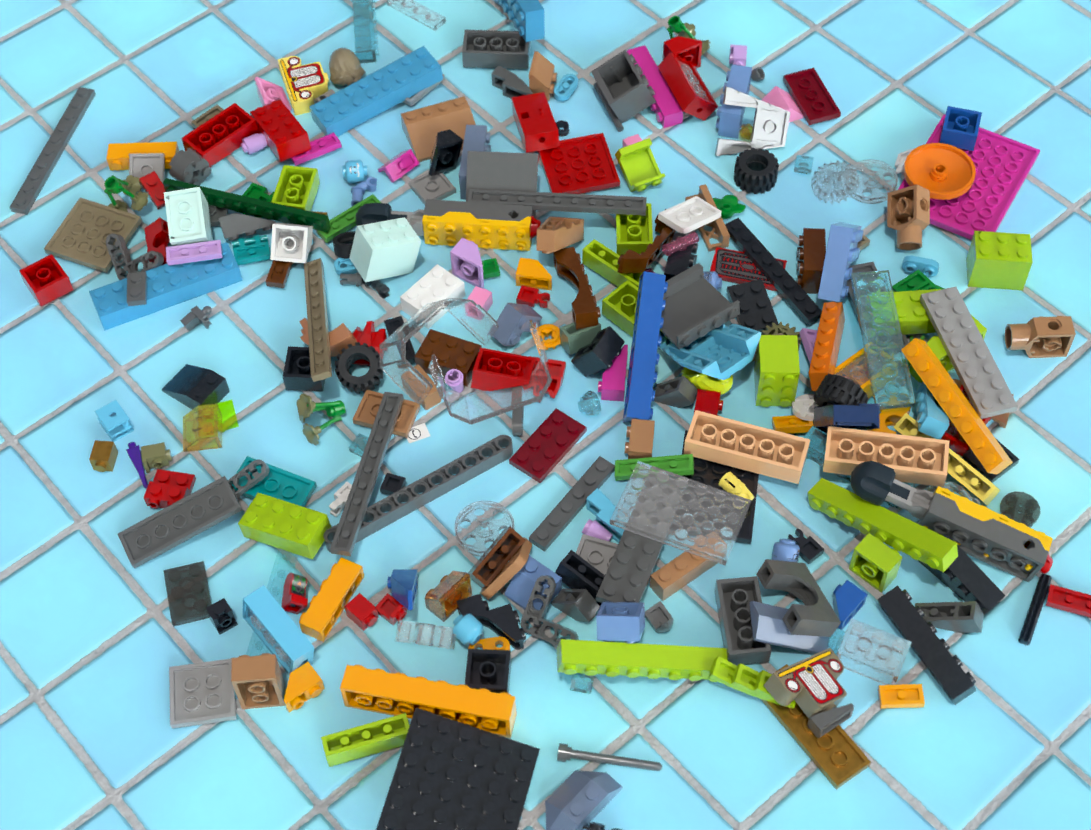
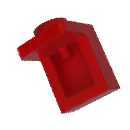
[375,593,407,626]

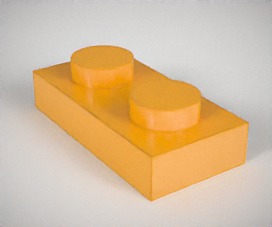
[772,415,814,434]
[878,684,925,709]

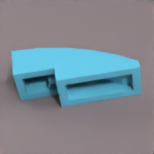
[586,488,626,543]

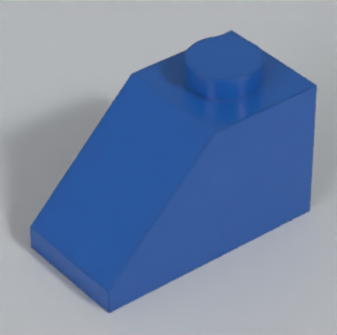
[832,580,868,632]

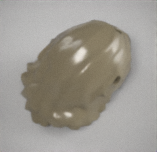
[329,48,366,86]

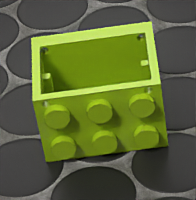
[966,231,1033,291]
[754,335,800,407]

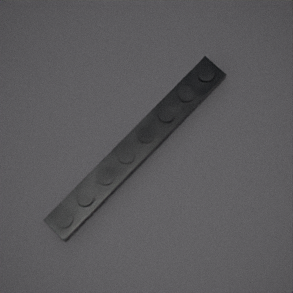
[725,218,822,324]

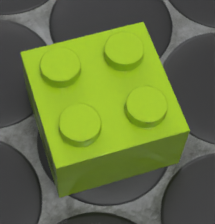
[849,533,903,593]

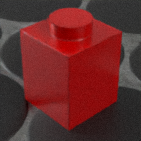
[344,593,379,631]

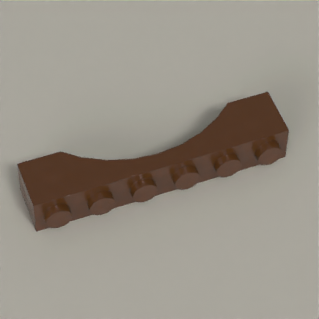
[553,247,601,329]

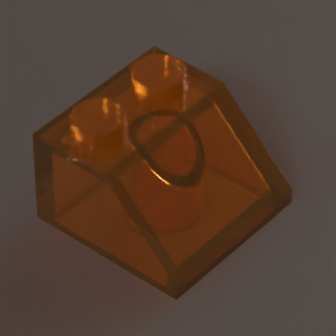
[425,571,472,622]

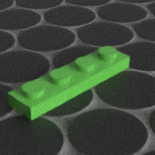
[316,194,382,243]
[615,454,694,481]

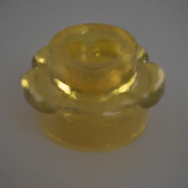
[739,124,753,140]

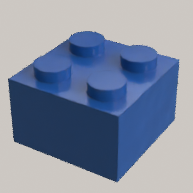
[939,106,982,151]

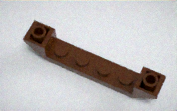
[617,209,676,273]

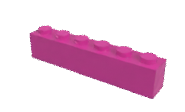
[627,45,683,128]

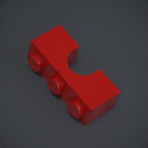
[144,218,174,265]

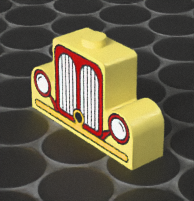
[278,56,329,116]

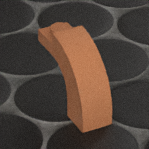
[299,318,357,357]

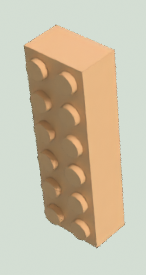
[684,410,810,484]
[823,426,949,487]

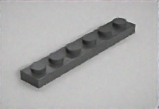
[529,456,615,551]

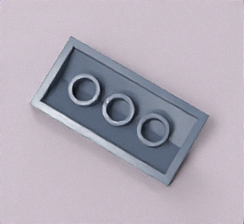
[750,601,830,654]

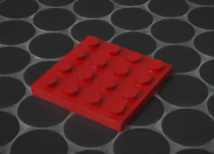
[538,133,620,194]

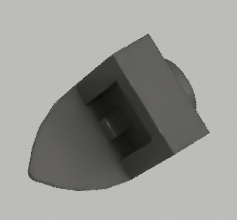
[645,601,674,633]

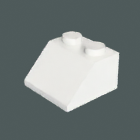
[270,223,313,263]

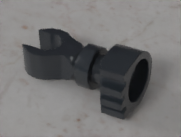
[362,278,390,299]

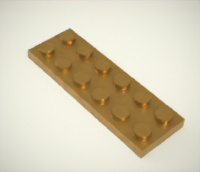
[761,664,871,789]

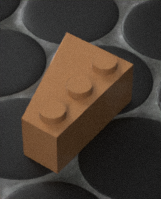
[537,216,584,254]

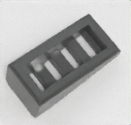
[807,703,854,738]

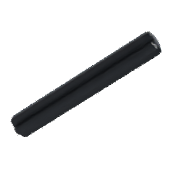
[1019,574,1052,645]

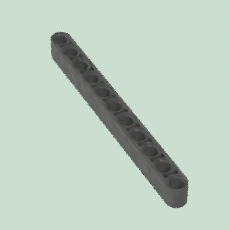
[324,435,513,552]

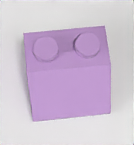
[450,238,484,288]

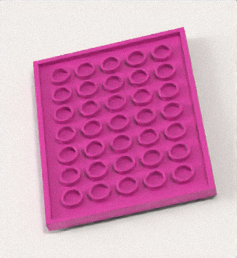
[898,114,1041,240]

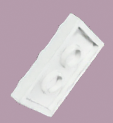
[658,196,722,234]

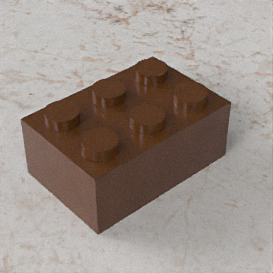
[796,228,826,294]
[415,329,482,387]

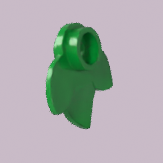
[713,195,746,219]

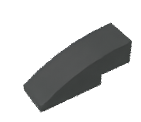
[491,65,533,98]

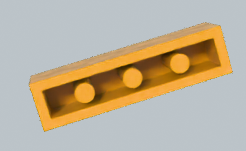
[106,142,179,170]
[299,557,364,642]

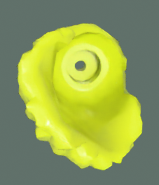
[681,367,733,395]

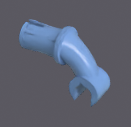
[351,177,377,206]

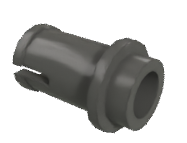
[340,272,363,287]

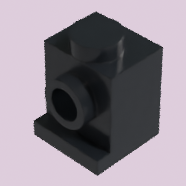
[206,598,238,635]

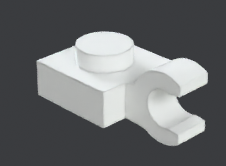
[895,149,913,180]
[329,482,352,517]

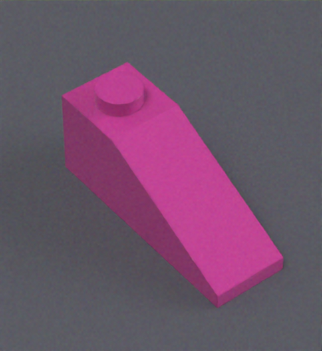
[598,345,628,402]

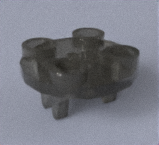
[1000,491,1040,528]

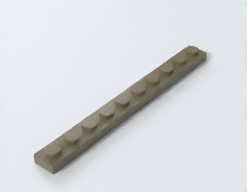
[304,258,332,382]

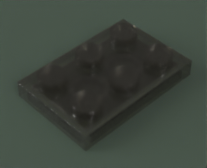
[163,561,212,627]

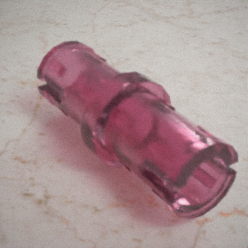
[662,231,699,256]

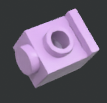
[729,45,747,66]

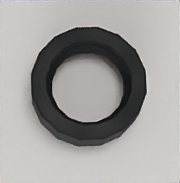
[333,231,355,258]

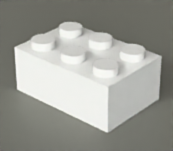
[400,264,465,329]

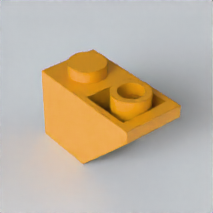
[284,662,325,712]

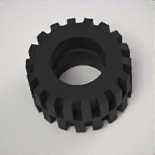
[734,148,779,194]
[335,342,384,394]
[813,374,869,407]

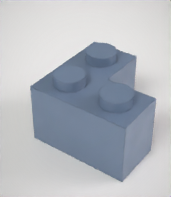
[489,303,542,347]

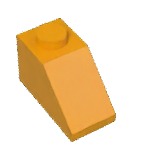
[516,258,552,291]

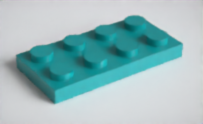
[232,456,317,507]

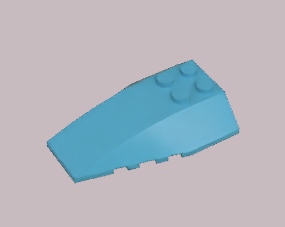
[659,324,761,380]

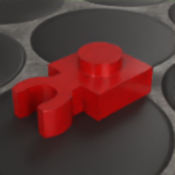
[516,285,550,308]

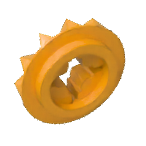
[533,324,561,350]

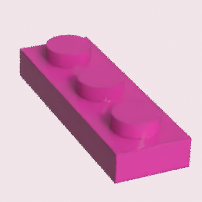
[290,133,342,166]

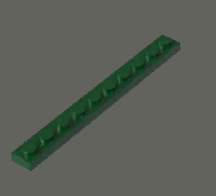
[163,178,330,232]

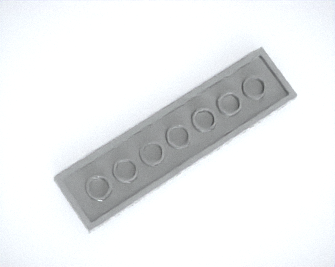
[920,287,1018,419]

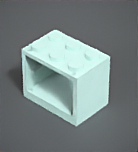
[164,187,213,246]
[350,217,421,282]

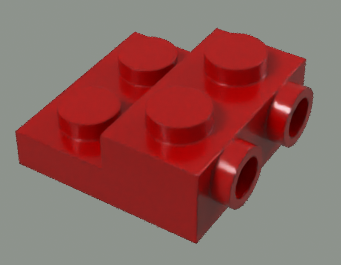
[143,469,196,509]

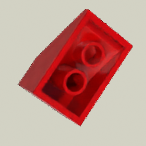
[471,347,536,391]

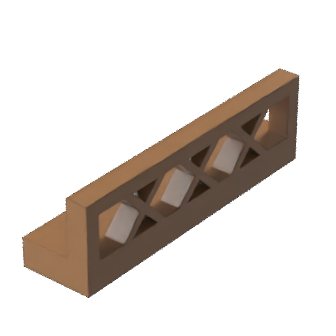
[685,184,730,252]

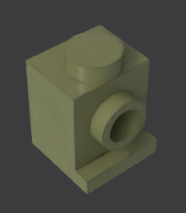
[141,442,172,473]

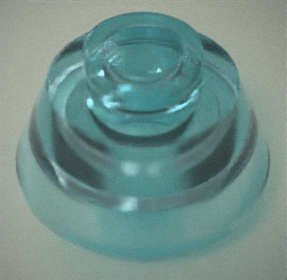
[578,391,601,416]

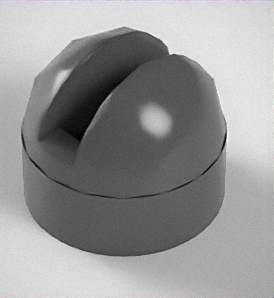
[751,67,765,81]

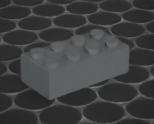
[462,30,530,69]
[715,576,771,665]

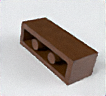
[466,527,526,588]

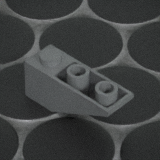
[218,213,276,241]

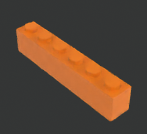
[809,302,845,391]

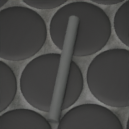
[593,82,624,132]

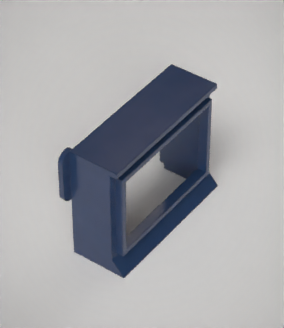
[814,403,880,430]

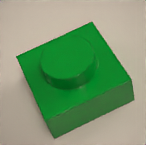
[482,258,500,279]

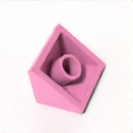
[255,76,292,111]
[762,86,804,122]

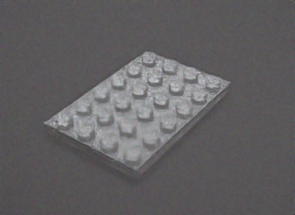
[610,461,751,566]

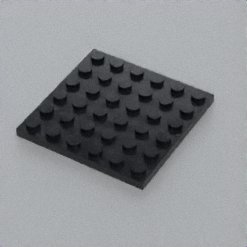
[376,708,539,830]

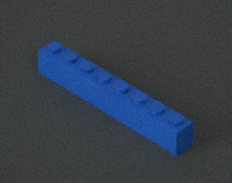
[623,271,668,422]

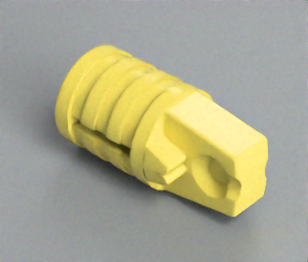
[719,472,754,505]

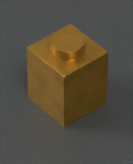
[89,440,118,472]

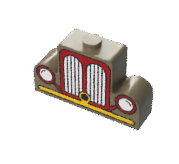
[764,648,847,718]

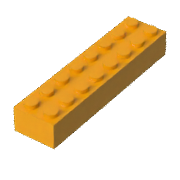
[340,665,517,738]

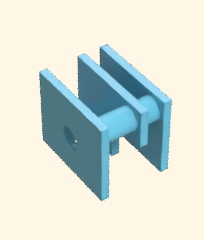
[95,400,134,442]

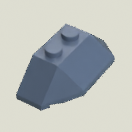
[545,770,623,830]

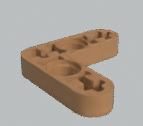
[480,537,532,600]

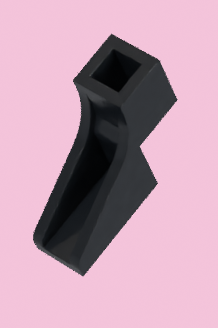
[457,594,526,650]

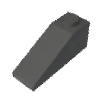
[915,601,984,633]

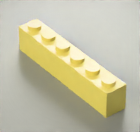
[893,413,1000,506]

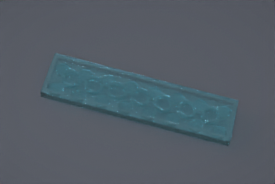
[850,270,916,409]

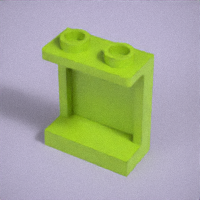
[615,138,666,192]

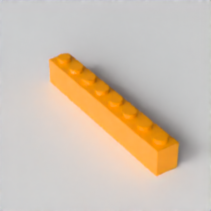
[901,338,1013,475]

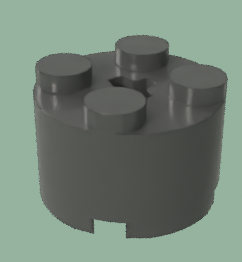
[169,148,211,186]

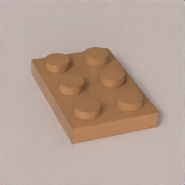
[353,390,420,438]

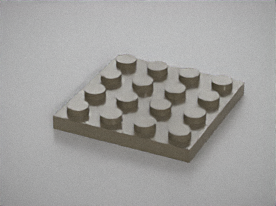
[44,198,142,273]

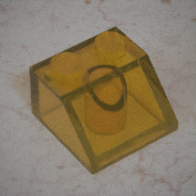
[183,403,222,452]

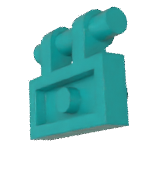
[232,234,271,266]

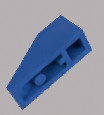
[388,569,418,610]

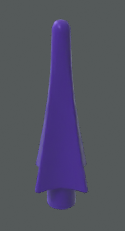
[126,442,148,489]

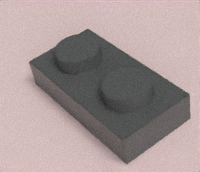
[127,271,147,306]

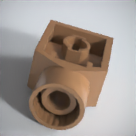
[887,184,930,250]
[1005,316,1076,358]

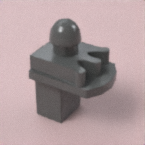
[180,306,212,331]

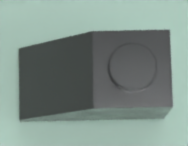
[654,376,698,408]
[551,588,600,622]

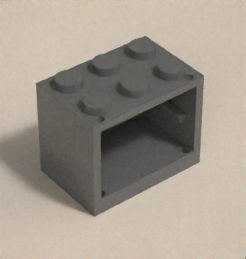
[591,50,656,123]

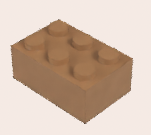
[231,653,285,710]

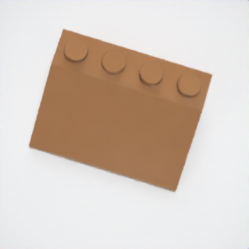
[401,96,476,162]

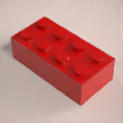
[250,99,311,162]
[181,103,259,168]

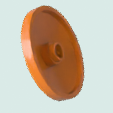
[904,143,976,200]

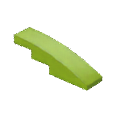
[709,656,796,708]

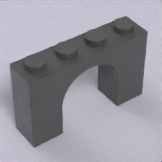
[756,559,841,637]

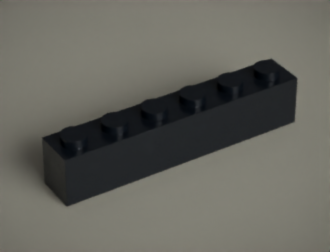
[877,585,976,705]

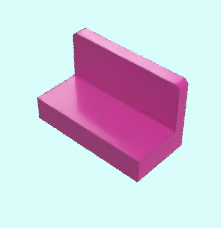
[377,149,420,182]

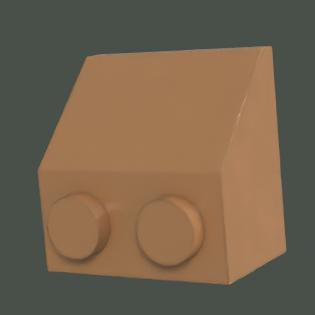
[529,51,557,101]

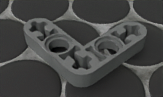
[106,233,164,280]
[520,575,579,646]

